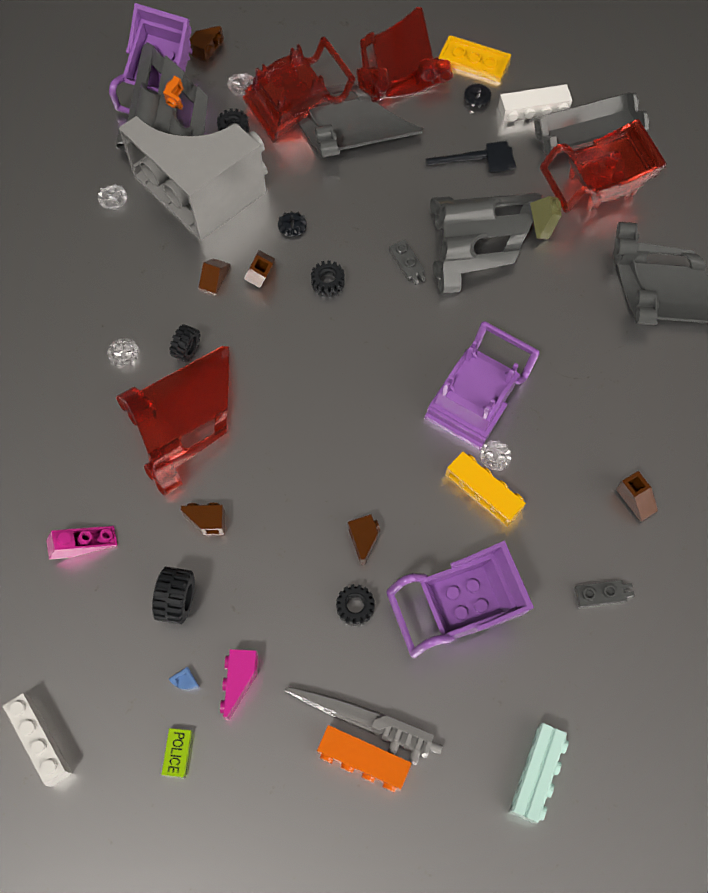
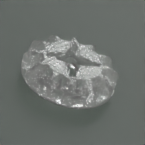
[227,72,255,95]
[98,183,127,209]
[108,338,139,367]
[479,440,511,471]

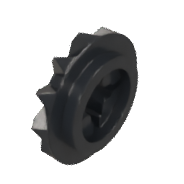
[464,84,491,108]
[278,210,307,237]

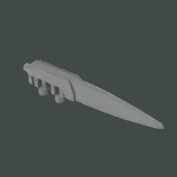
[284,687,443,765]

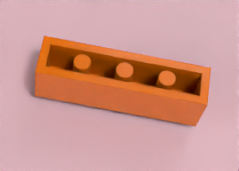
[317,725,411,793]

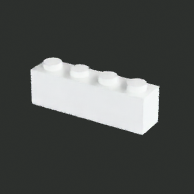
[498,84,572,122]
[3,693,72,787]

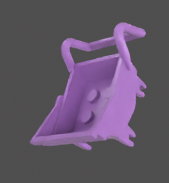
[109,3,192,114]
[425,321,540,450]
[386,540,534,658]

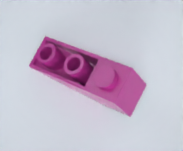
[46,526,117,560]
[220,649,258,720]

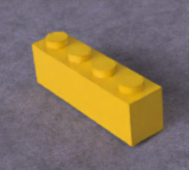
[445,452,526,527]

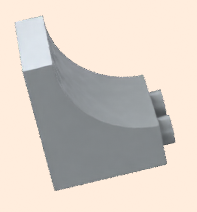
[119,116,268,240]

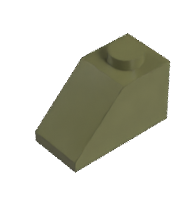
[530,196,562,240]

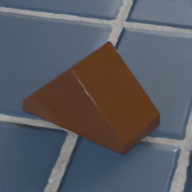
[198,258,231,295]

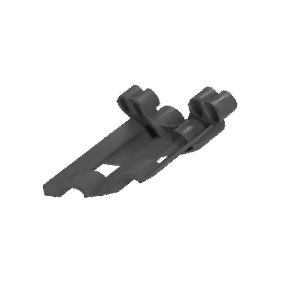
[116,42,208,151]
[430,193,543,294]

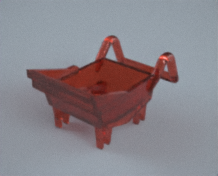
[243,37,355,143]
[540,118,667,213]

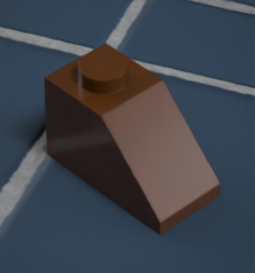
[348,514,380,566]

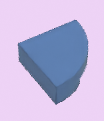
[169,667,199,690]

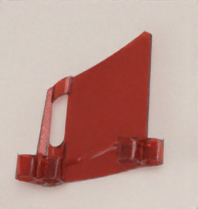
[356,7,453,102]
[116,346,229,496]

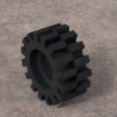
[217,108,249,133]
[311,260,345,297]
[169,324,201,362]
[336,584,375,626]

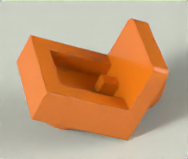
[163,75,184,110]

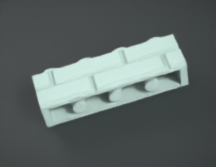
[509,723,569,823]

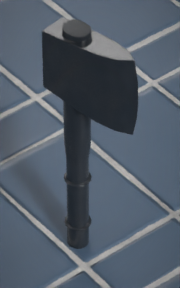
[426,141,516,172]

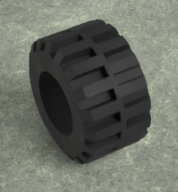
[152,566,195,624]

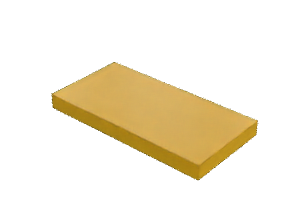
[437,35,511,83]

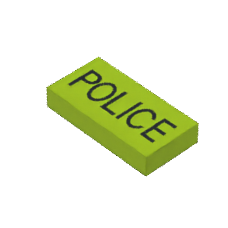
[161,728,192,778]

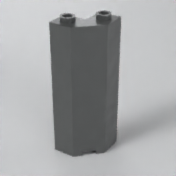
[533,93,649,156]

